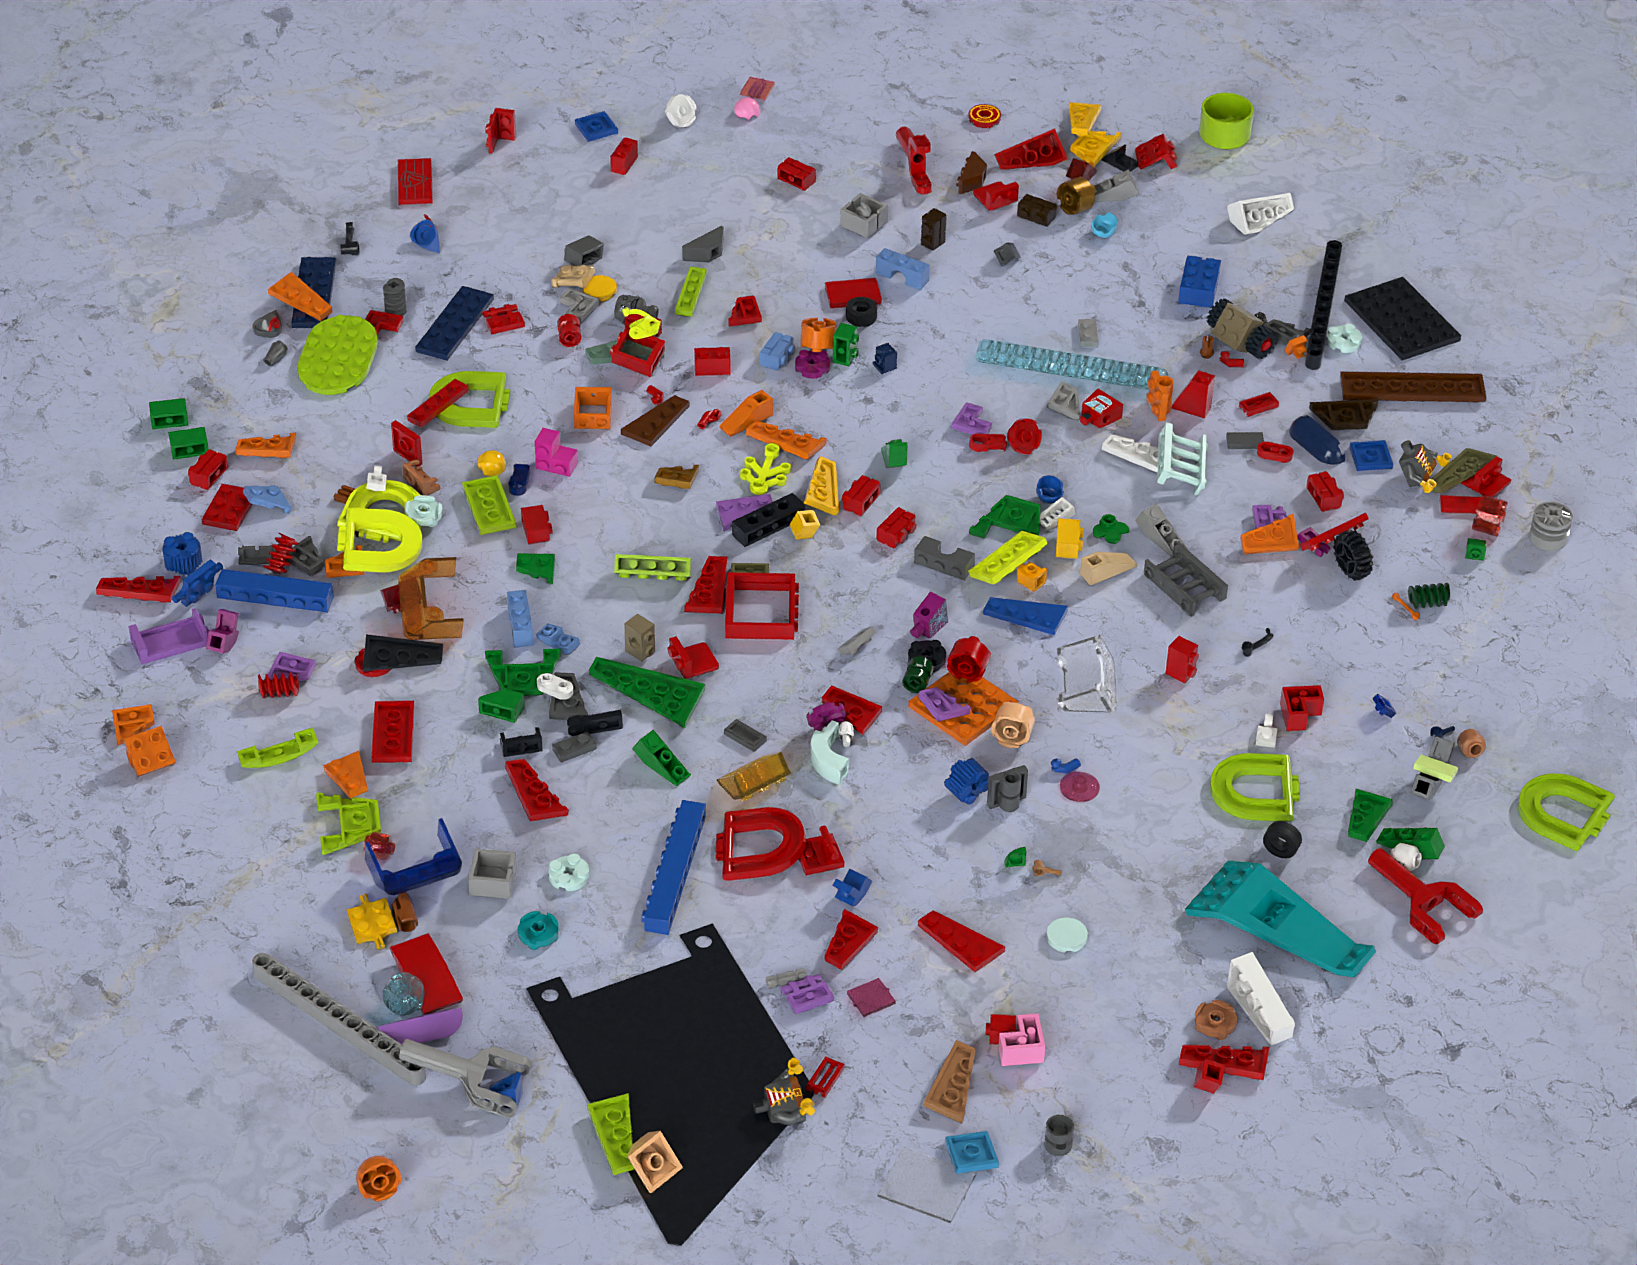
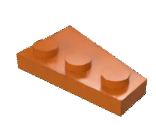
[235,432,296,458]
[1240,513,1299,554]
[323,751,368,799]

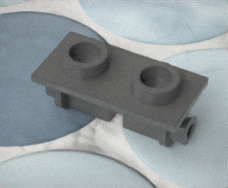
[238,545,276,565]

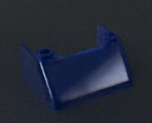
[365,818,462,895]

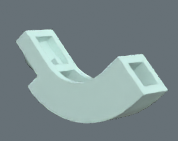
[811,720,849,785]

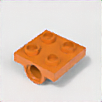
[1146,370,1174,421]
[123,726,176,777]

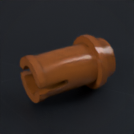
[1200,336,1214,359]

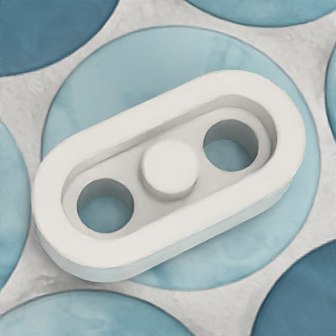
[537,673,573,700]

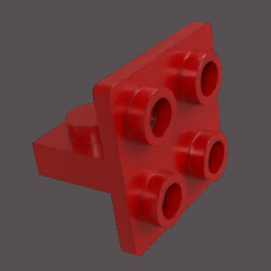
[1461,456,1511,497]

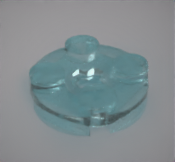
[383,972,425,1016]

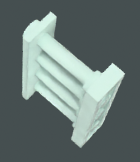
[1157,422,1208,496]

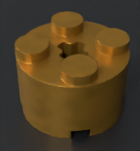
[1057,176,1096,215]

